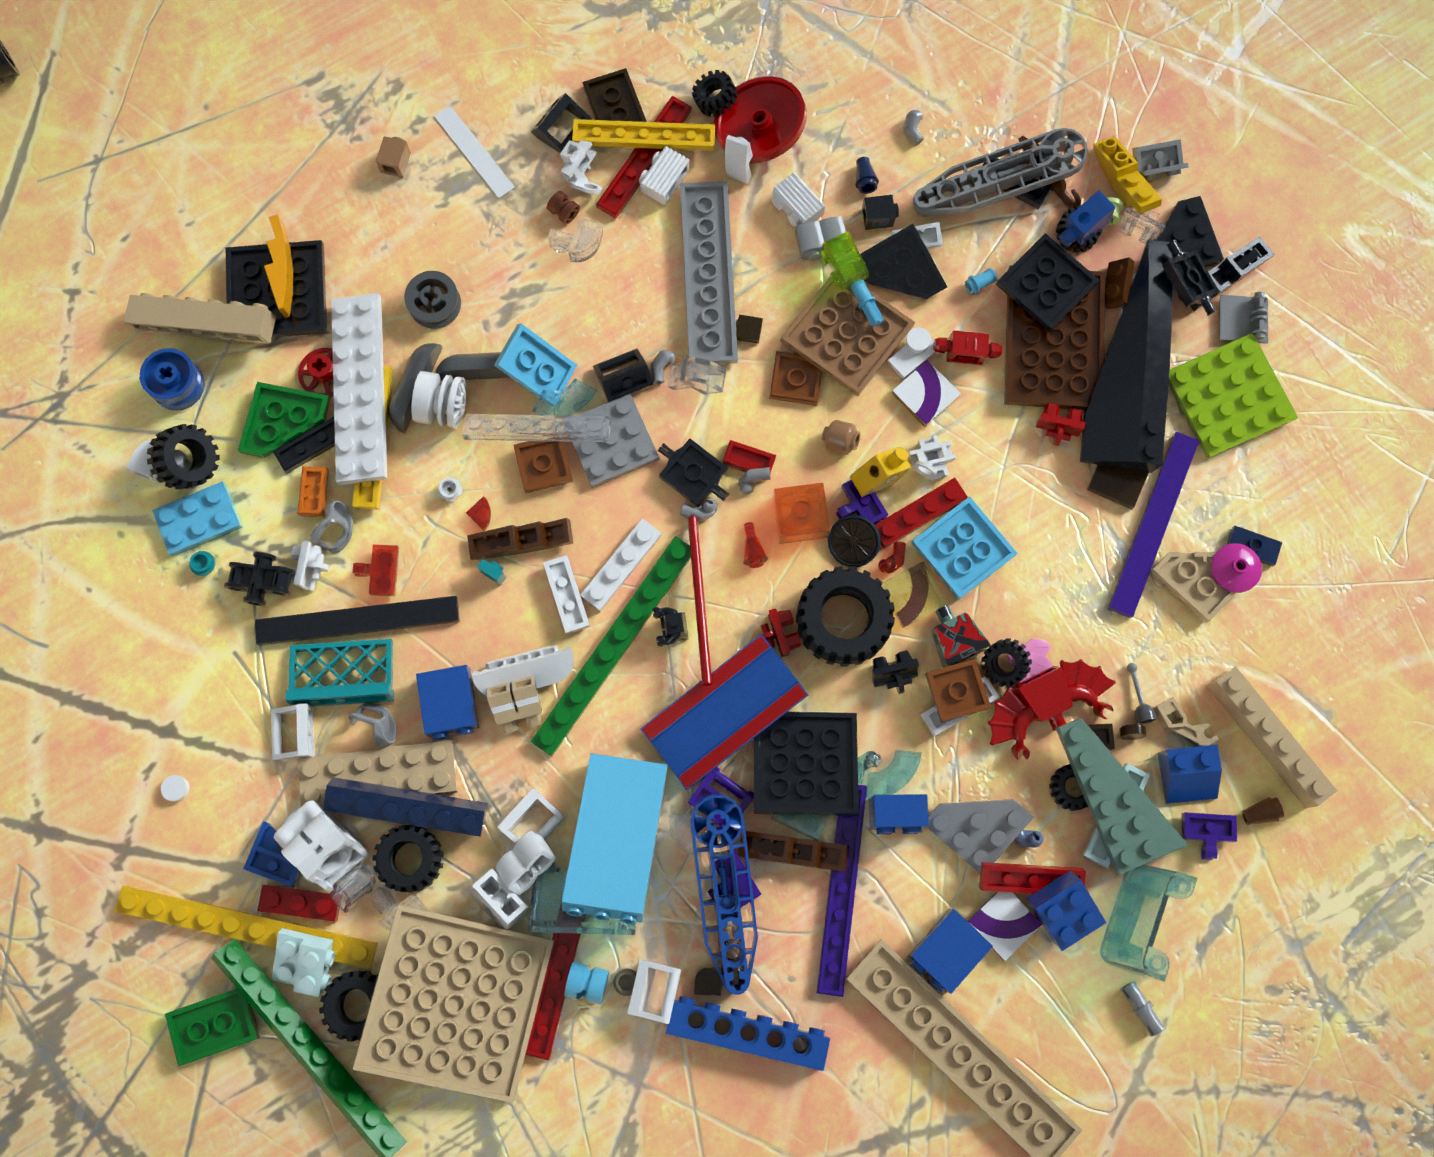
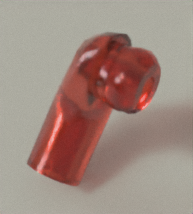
[878,542,906,574]

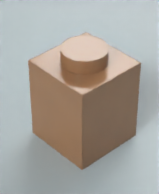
[376,136,411,178]

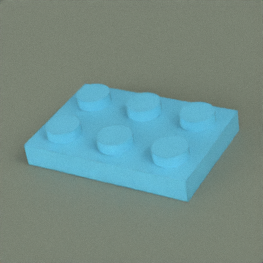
[494,323,577,406]
[152,481,243,557]

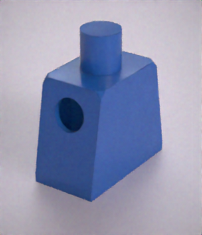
[1058,190,1115,247]

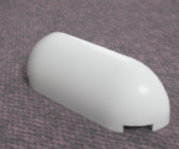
[472,645,574,695]

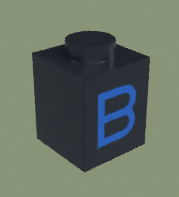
[862,195,899,230]

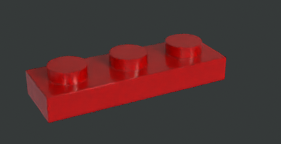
[257,884,342,922]

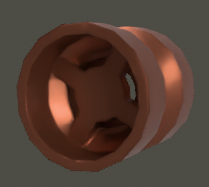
[546,191,580,225]

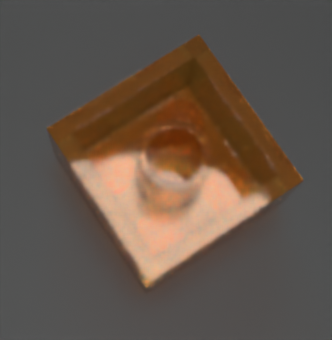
[773,483,831,544]

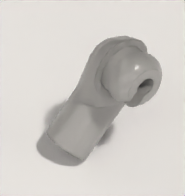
[903,110,924,146]
[651,350,675,385]
[738,467,771,494]
[680,499,717,522]

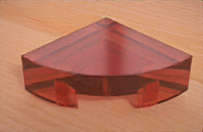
[466,496,491,531]

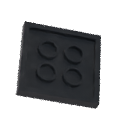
[996,233,1099,332]

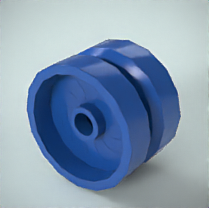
[139,348,205,410]

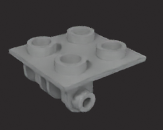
[1219,291,1268,344]

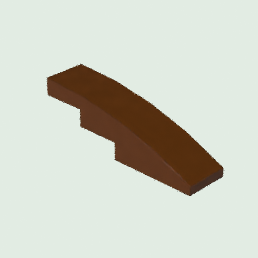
[467,518,573,560]
[738,831,849,872]

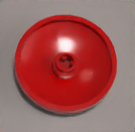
[714,76,807,163]

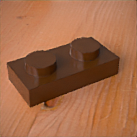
[1105,257,1135,309]

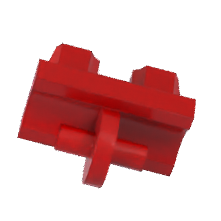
[1036,403,1086,446]
[757,608,801,658]

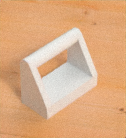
[271,704,315,761]
[497,788,565,844]
[627,960,681,1024]

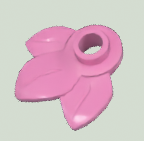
[1007,639,1052,683]

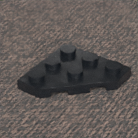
[1157,196,1224,267]
[850,224,947,300]

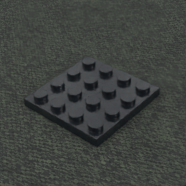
[225,240,327,341]
[754,712,859,816]

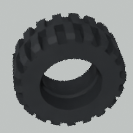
[796,566,895,667]

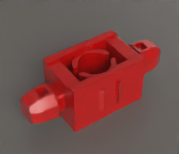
[933,330,1002,365]

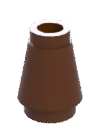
[1242,797,1284,825]

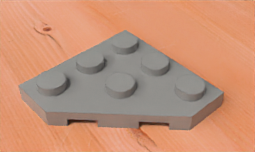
[927,799,1034,873]

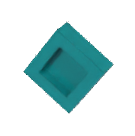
[477,559,506,586]

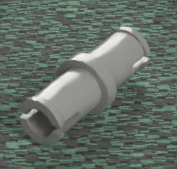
[1120,981,1166,1037]

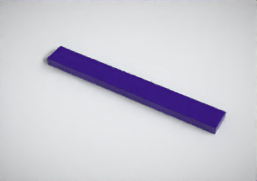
[1108,431,1199,618]
[816,785,867,997]

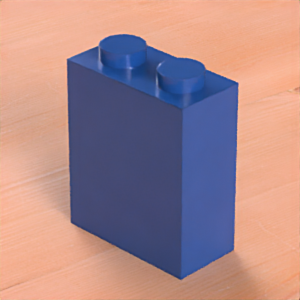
[416,665,479,740]
[908,909,993,994]

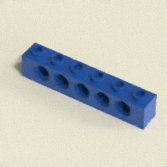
[665,996,830,1071]

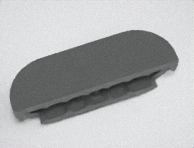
[389,343,443,434]
[436,352,510,381]

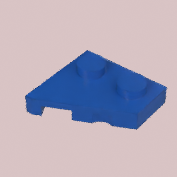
[243,821,300,887]

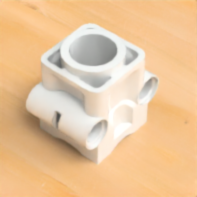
[274,800,370,893]

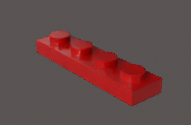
[875,477,968,549]
[979,862,1086,894]

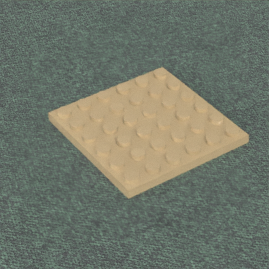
[352,904,554,1103]

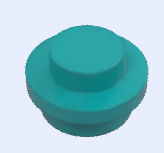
[189,551,215,576]

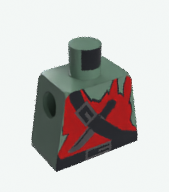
[932,605,991,668]

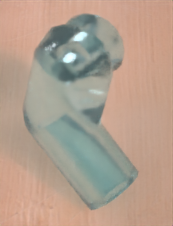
[858,751,882,784]

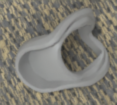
[310,500,353,553]
[348,703,397,747]

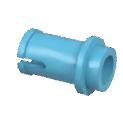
[965,268,997,294]

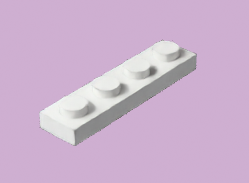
[580,518,662,612]

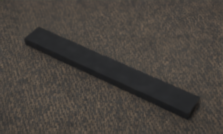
[255,596,460,646]

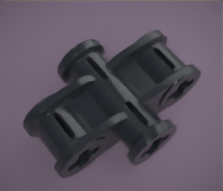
[224,552,295,606]

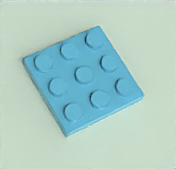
[911,496,1018,600]

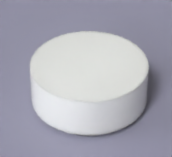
[906,327,931,353]
[161,775,190,802]

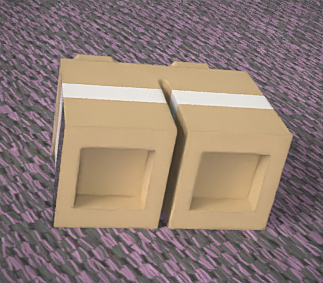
[487,676,542,734]

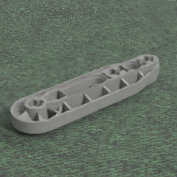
[913,128,1088,217]

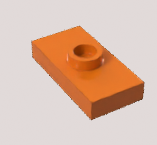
[297,466,329,517]

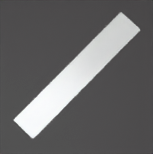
[434,106,515,198]

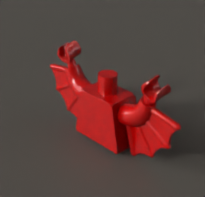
[988,659,1116,760]

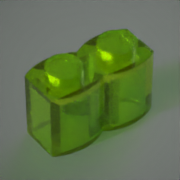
[819,231,869,290]

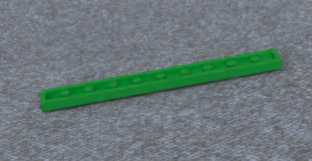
[530,536,691,757]
[211,939,407,1157]

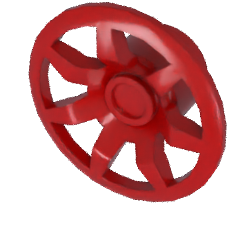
[298,348,334,397]

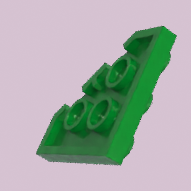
[238,382,331,458]

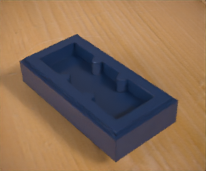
[1227,525,1283,567]

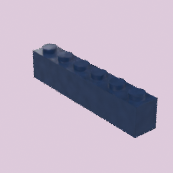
[323,777,488,837]

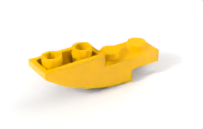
[1093,135,1162,214]

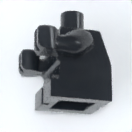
[652,607,689,647]

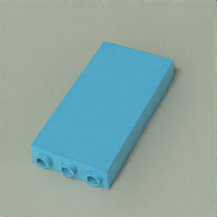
[562,753,667,925]

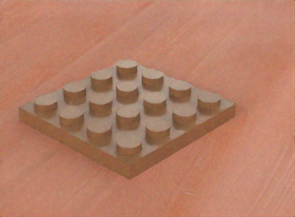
[780,268,915,397]

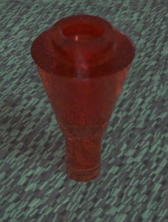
[743,522,768,568]

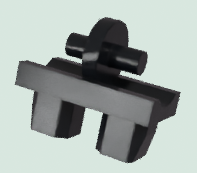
[872,650,919,694]

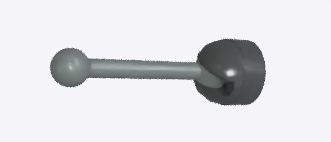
[1127,663,1157,724]

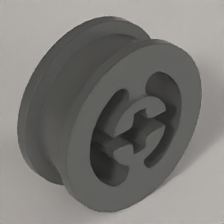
[404,271,461,329]

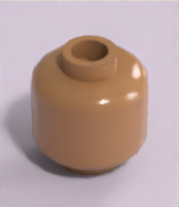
[822,420,860,455]

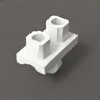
[290,541,329,591]

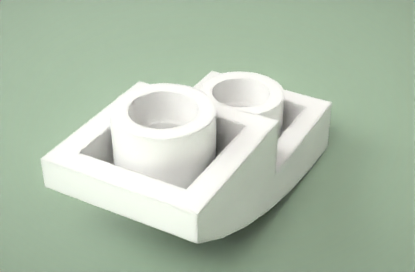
[725,135,753,184]

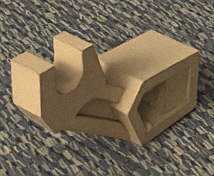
[1154,697,1219,746]

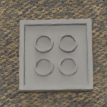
[563,393,660,488]

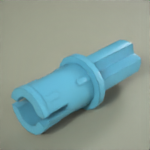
[850,280,883,327]

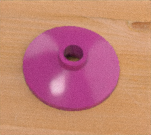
[1211,543,1262,593]

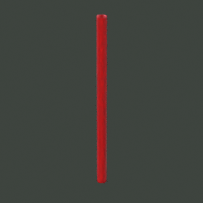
[688,516,712,686]

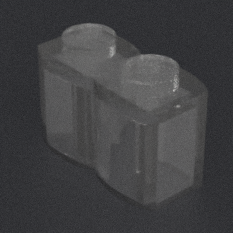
[330,862,376,913]

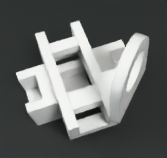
[560,140,602,194]
[909,434,957,481]

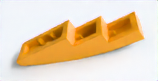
[264,214,293,318]

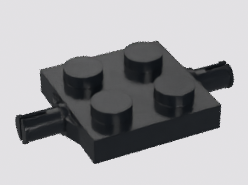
[1162,240,1219,316]
[658,438,730,507]

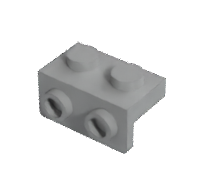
[1132,139,1189,180]

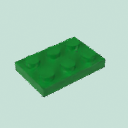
[165,989,260,1067]

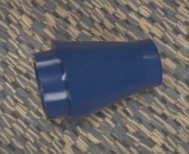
[855,157,879,194]

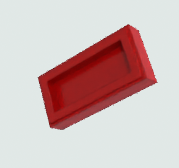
[722,440,776,474]

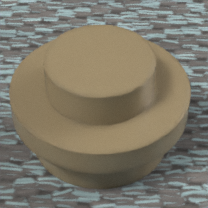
[613,968,637,996]

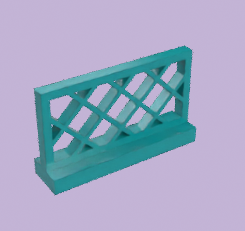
[285,639,394,707]

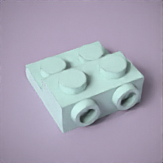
[272,928,335,997]

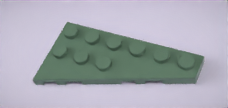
[1055,718,1188,875]

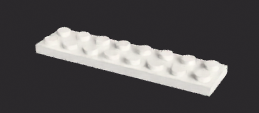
[331,293,387,485]

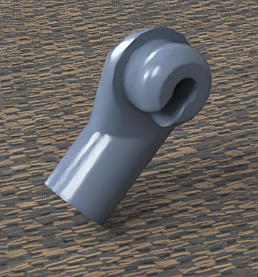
[1015,830,1044,848]

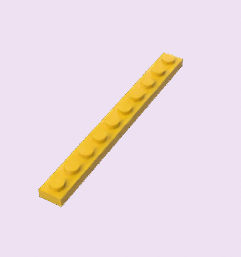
[114,885,379,969]

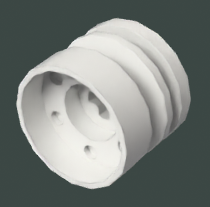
[411,371,466,429]

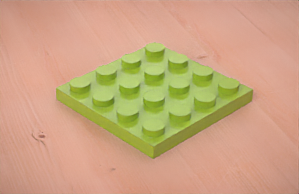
[1169,333,1298,459]

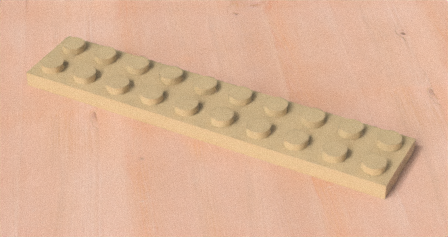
[845,939,1083,1157]

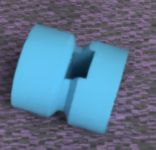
[564,962,609,1005]

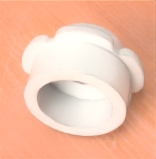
[438,478,462,502]

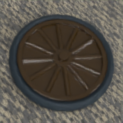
[828,515,880,567]

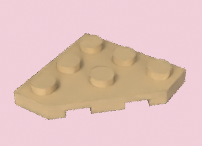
[1150,552,1243,623]

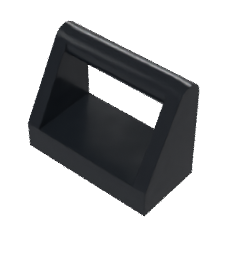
[531,93,592,153]
[593,348,653,402]

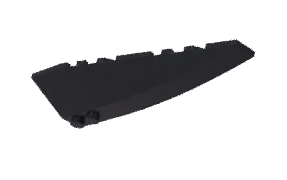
[1080,239,1172,473]

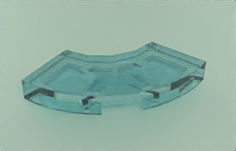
[532,378,598,418]
[866,750,922,799]

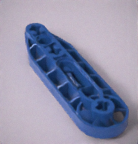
[690,794,758,995]

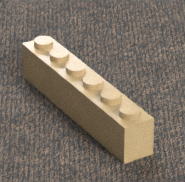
[124,293,276,344]
[1207,666,1338,808]

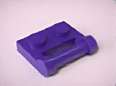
[687,767,754,828]

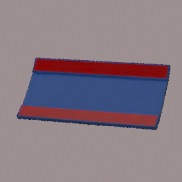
[640,634,809,791]

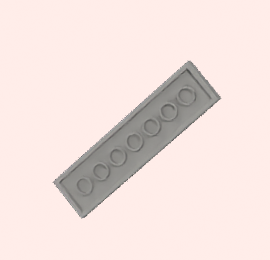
[680,181,738,365]

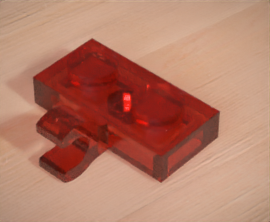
[352,544,399,597]

